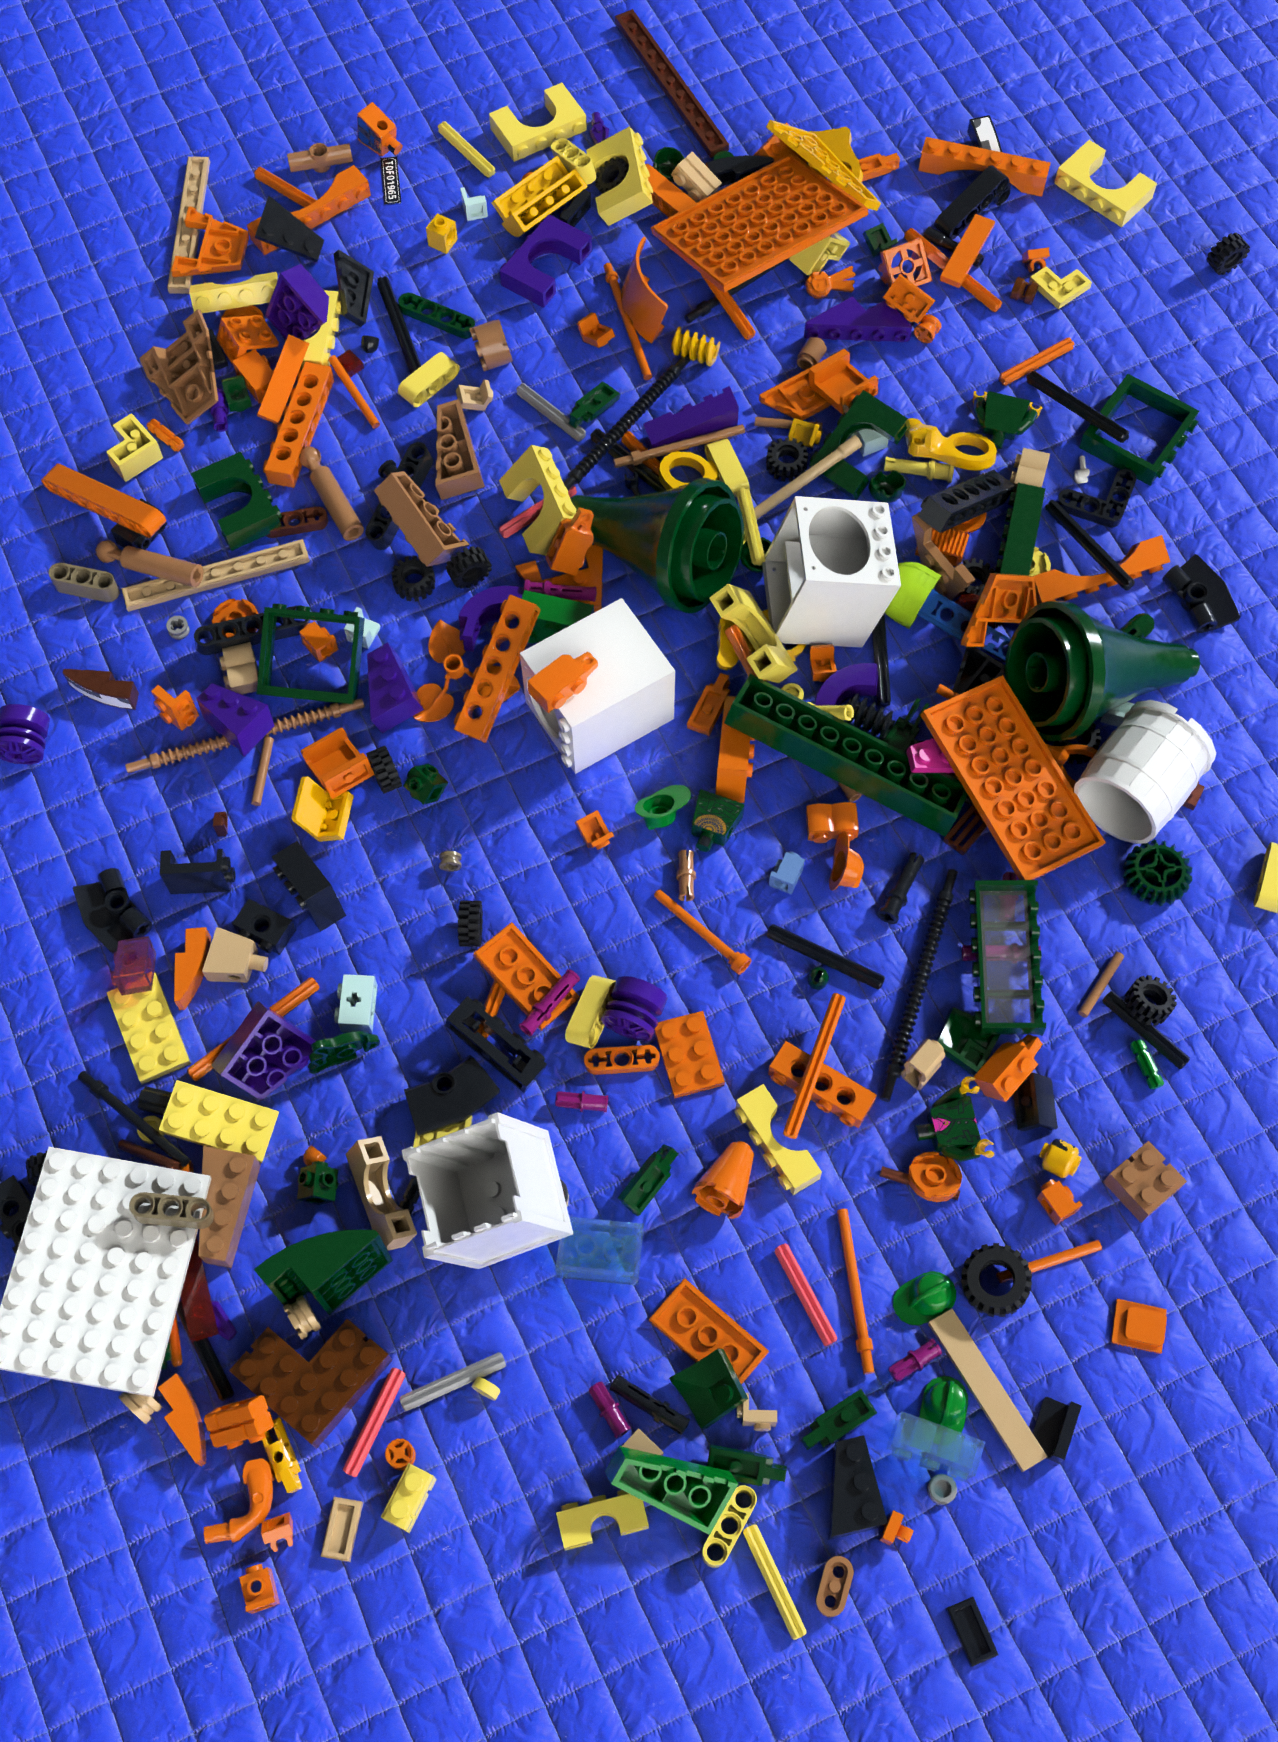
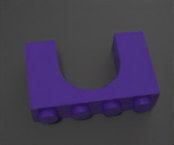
[499,215,592,308]

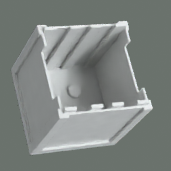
[402,1112,573,1269]

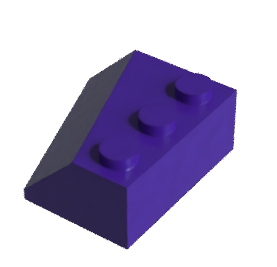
[265,264,329,340]
[211,1001,316,1100]

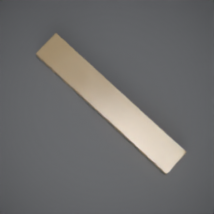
[928,1309,1047,1473]

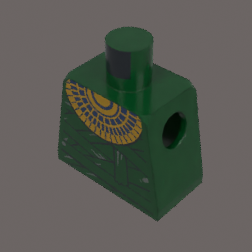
[692,789,745,852]

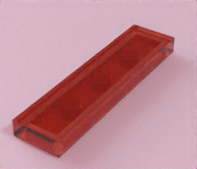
[181,1235,219,1342]

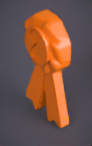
[805,266,856,299]

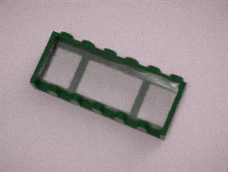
[969,880,1046,1036]

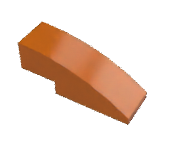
[174,927,211,1010]
[158,1373,206,1467]

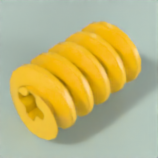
[671,326,720,367]

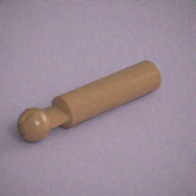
[299,446,364,541]
[95,540,204,587]

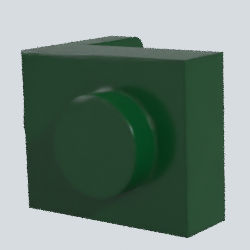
[863,223,898,257]
[221,375,252,412]

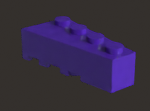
[643,386,739,457]

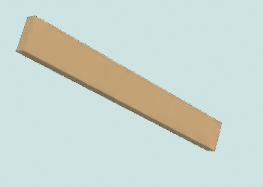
[167,157,210,294]
[121,539,310,612]

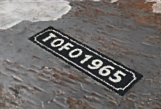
[380,157,401,204]

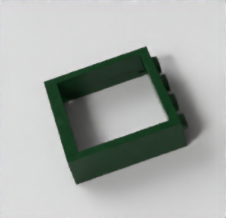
[1079,374,1199,486]
[257,604,365,704]

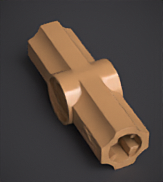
[287,143,353,173]

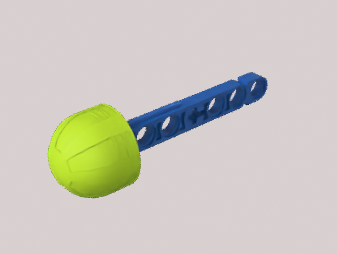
[885,562,1011,662]

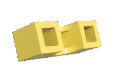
[556,1490,649,1551]

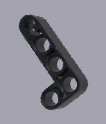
[934,165,1010,240]

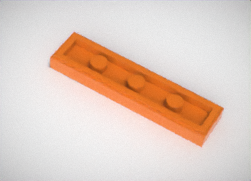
[940,214,995,288]
[257,334,310,425]

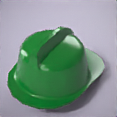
[635,785,691,830]
[893,1271,956,1326]
[919,1376,968,1445]

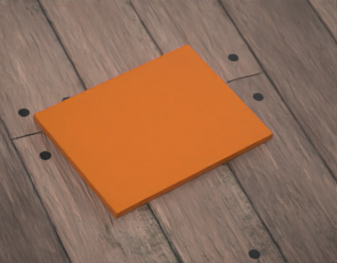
[651,153,868,293]

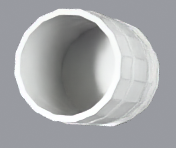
[1074,700,1216,844]

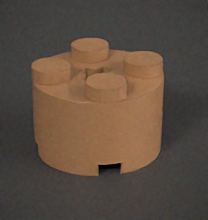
[469,319,513,372]

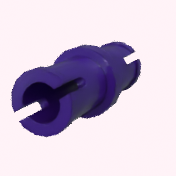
[210,388,229,432]

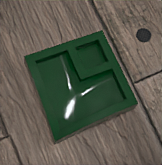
[935,1007,1001,1076]
[669,1349,748,1428]

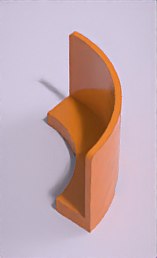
[621,237,668,344]

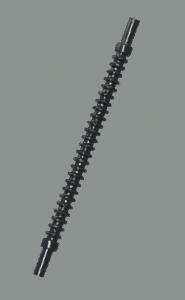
[563,354,691,491]
[880,869,958,1102]

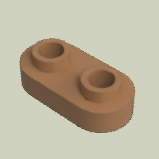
[815,1556,854,1617]

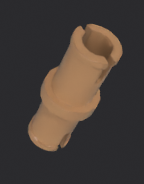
[676,850,696,902]

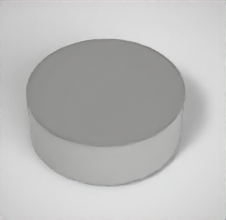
[927,1474,957,1505]

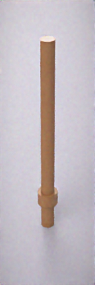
[613,424,745,468]

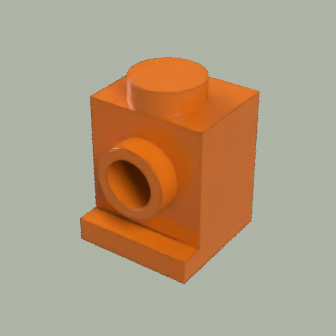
[299,621,338,663]
[1037,1179,1083,1226]
[239,1564,280,1614]

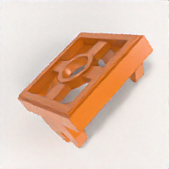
[878,238,932,287]

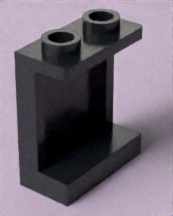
[160,849,236,894]

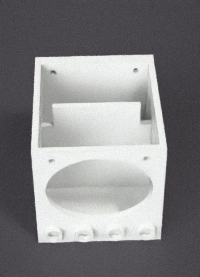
[762,496,901,648]
[520,598,675,774]

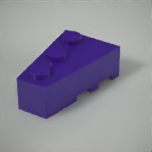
[367,642,424,733]
[196,683,275,757]

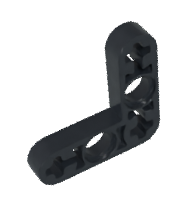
[1057,468,1137,528]

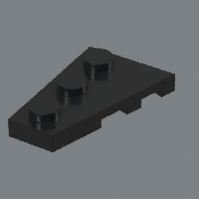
[255,195,324,263]
[334,250,374,327]

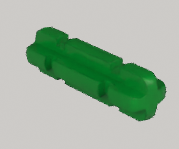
[1130,1039,1164,1090]

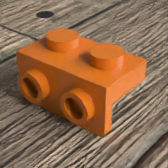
[151,685,199,731]

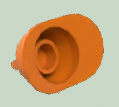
[829,831,864,891]

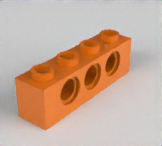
[768,1041,877,1128]

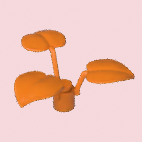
[413,620,520,722]

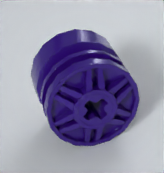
[0,704,50,765]
[601,976,668,1041]

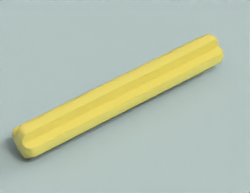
[438,121,496,178]
[737,488,765,566]
[743,1524,806,1640]

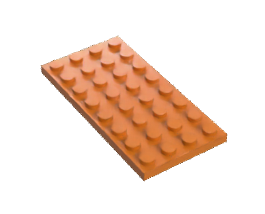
[920,675,1106,880]

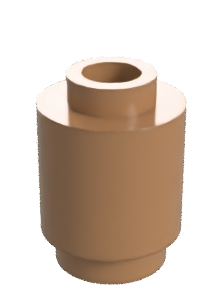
[797,337,827,370]

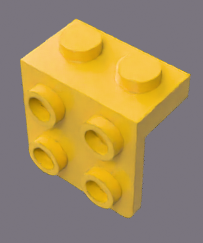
[292,776,354,842]

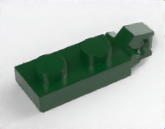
[568,382,621,429]
[618,1144,678,1216]
[801,1389,877,1450]
[707,1444,787,1486]

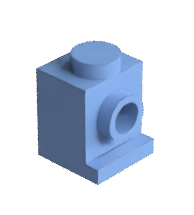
[769,852,805,895]

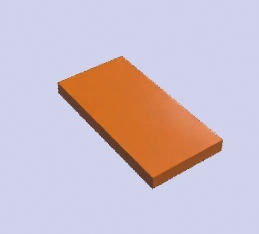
[473,922,580,1031]
[649,1278,769,1385]

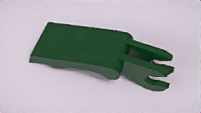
[884,698,930,753]

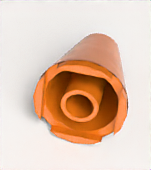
[692,1141,754,1219]

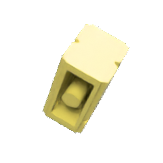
[381,1463,437,1534]

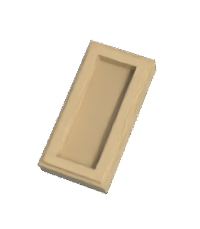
[321,1497,363,1562]

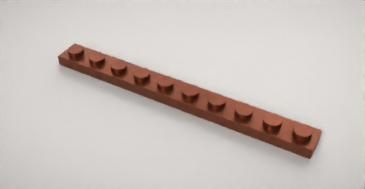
[615,9,729,158]

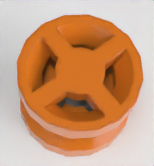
[914,314,942,343]
[385,1439,416,1471]

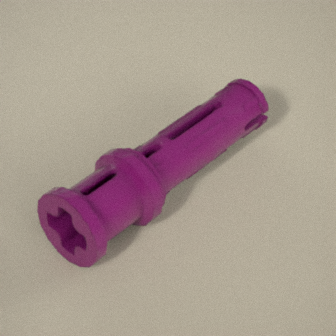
[524,579,596,602]

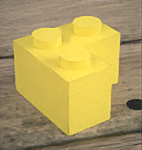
[789,232,851,276]
[106,413,163,482]

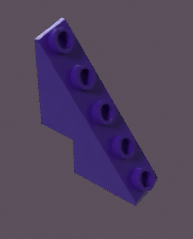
[804,296,912,342]

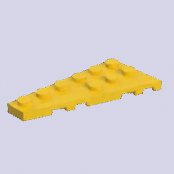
[766,120,881,211]

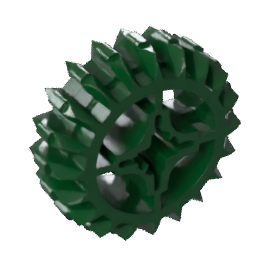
[1123,839,1193,906]

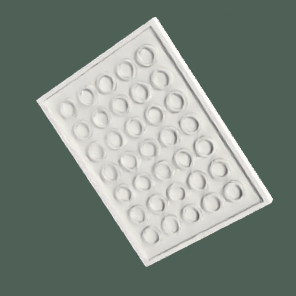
[0,1147,211,1397]

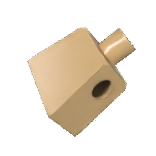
[202,927,268,983]

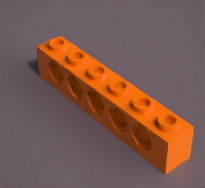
[263,362,334,488]
[454,594,541,743]

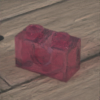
[111,936,156,995]

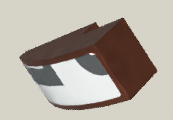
[63,669,139,710]

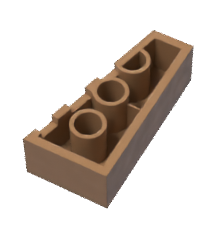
[435,399,485,500]
[199,1146,261,1268]

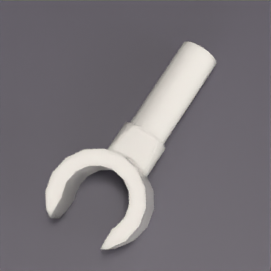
[1074,455,1090,484]

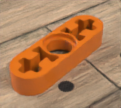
[584,1045,660,1075]

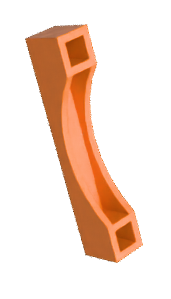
[918,137,1051,197]
[247,165,371,256]
[1033,535,1170,605]

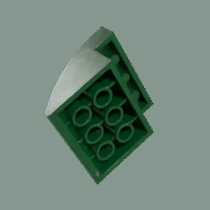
[254,1229,393,1315]

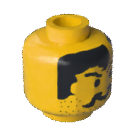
[1039,1139,1082,1178]

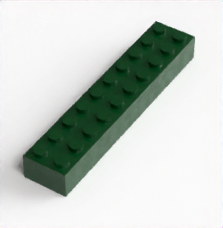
[724,674,968,837]

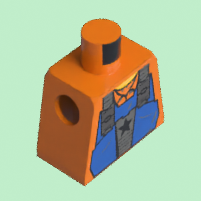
[357,102,403,156]

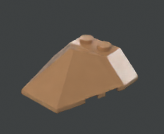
[139,309,219,425]

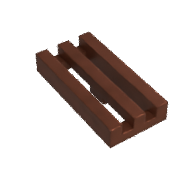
[943,804,987,855]

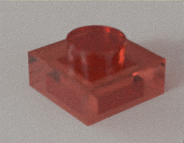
[337,349,364,377]

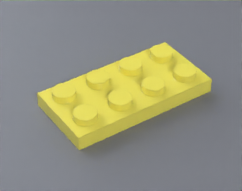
[106,972,191,1085]
[158,1080,279,1163]

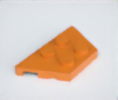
[759,368,831,420]

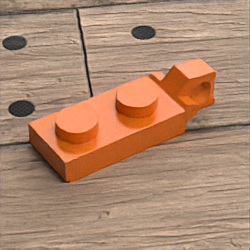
[849,153,900,182]
[686,673,730,736]

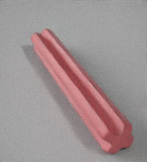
[499,485,577,539]
[775,1243,837,1346]
[343,1368,405,1477]

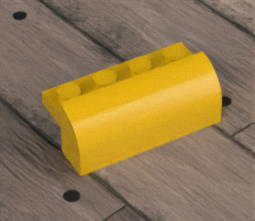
[491,156,588,237]

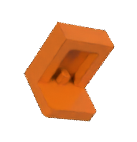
[577,312,615,348]
[810,644,837,682]
[574,810,614,850]

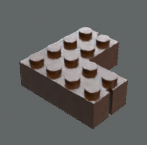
[229,1319,392,1449]

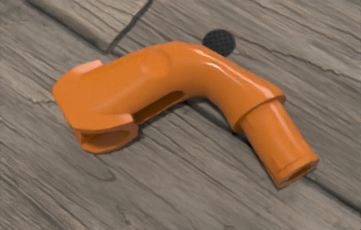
[204,1458,275,1544]

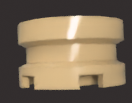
[283,1295,321,1340]
[118,1392,163,1424]

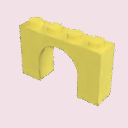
[489,83,587,162]
[586,126,653,226]
[1054,140,1157,228]
[499,445,576,556]
[709,584,798,683]

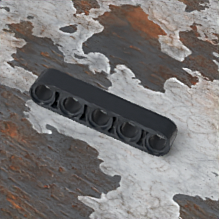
[365,442,433,550]
[194,605,310,655]

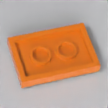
[654,1011,725,1099]

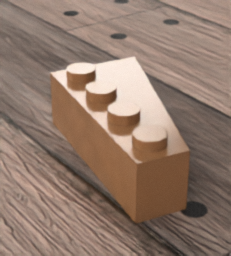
[374,471,470,567]

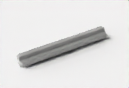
[516,383,586,442]
[400,1352,506,1411]

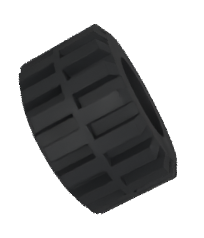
[961,1243,1032,1317]

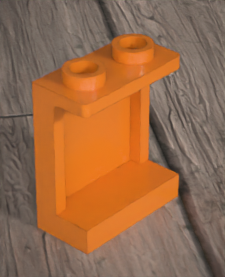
[809,349,878,414]
[300,727,375,799]

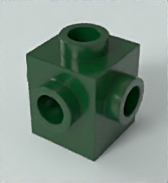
[403,764,448,804]
[297,1161,338,1205]

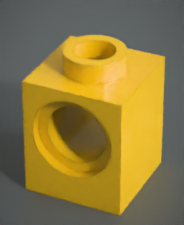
[426,213,458,254]

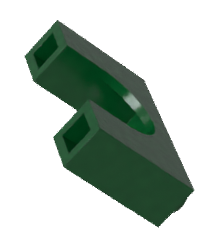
[809,390,910,500]
[190,452,282,551]

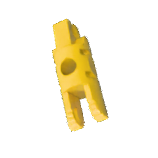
[261,1417,302,1493]

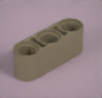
[48,563,120,602]
[129,1192,214,1229]

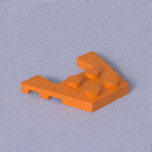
[171,206,249,277]
[515,544,603,612]
[961,573,1037,647]

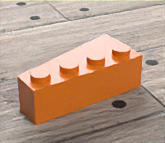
[715,696,755,803]

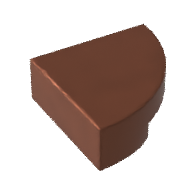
[213,811,228,837]

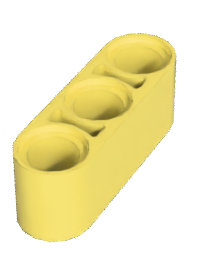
[551,139,596,185]
[398,352,460,407]
[705,438,750,497]
[1254,842,1278,914]
[565,975,616,1049]
[702,1485,757,1568]

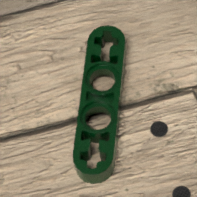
[398,293,475,339]

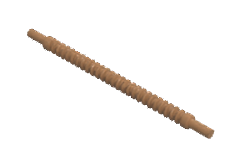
[125,698,365,773]

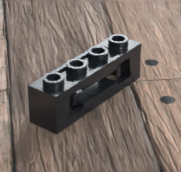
[445,996,547,1093]

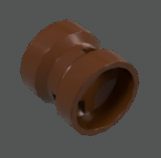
[1010,277,1039,305]

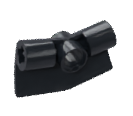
[1162,554,1240,633]
[73,868,152,954]
[404,1055,500,1136]

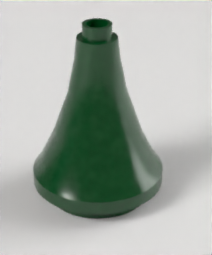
[571,478,744,613]
[1005,601,1200,741]

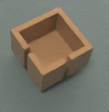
[1103,1141,1187,1223]

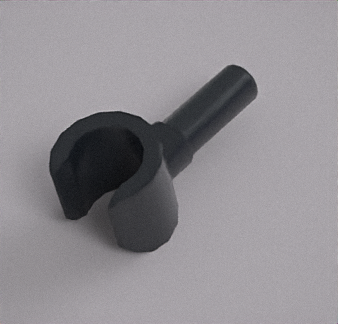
[624,471,640,496]

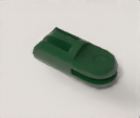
[1119,613,1154,638]

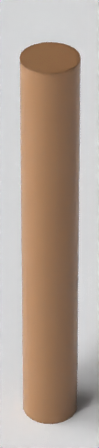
[755,417,823,431]
[251,737,274,806]
[1078,952,1124,1018]

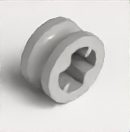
[166,616,190,640]

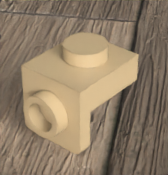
[456,380,493,411]
[737,1393,777,1431]

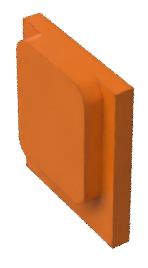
[1111,1298,1167,1354]

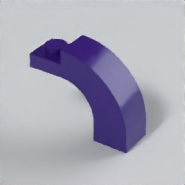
[459,586,524,652]
[815,663,878,706]

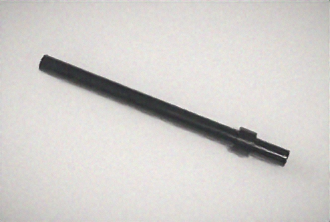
[684,258,789,323]
[78,1071,190,1167]

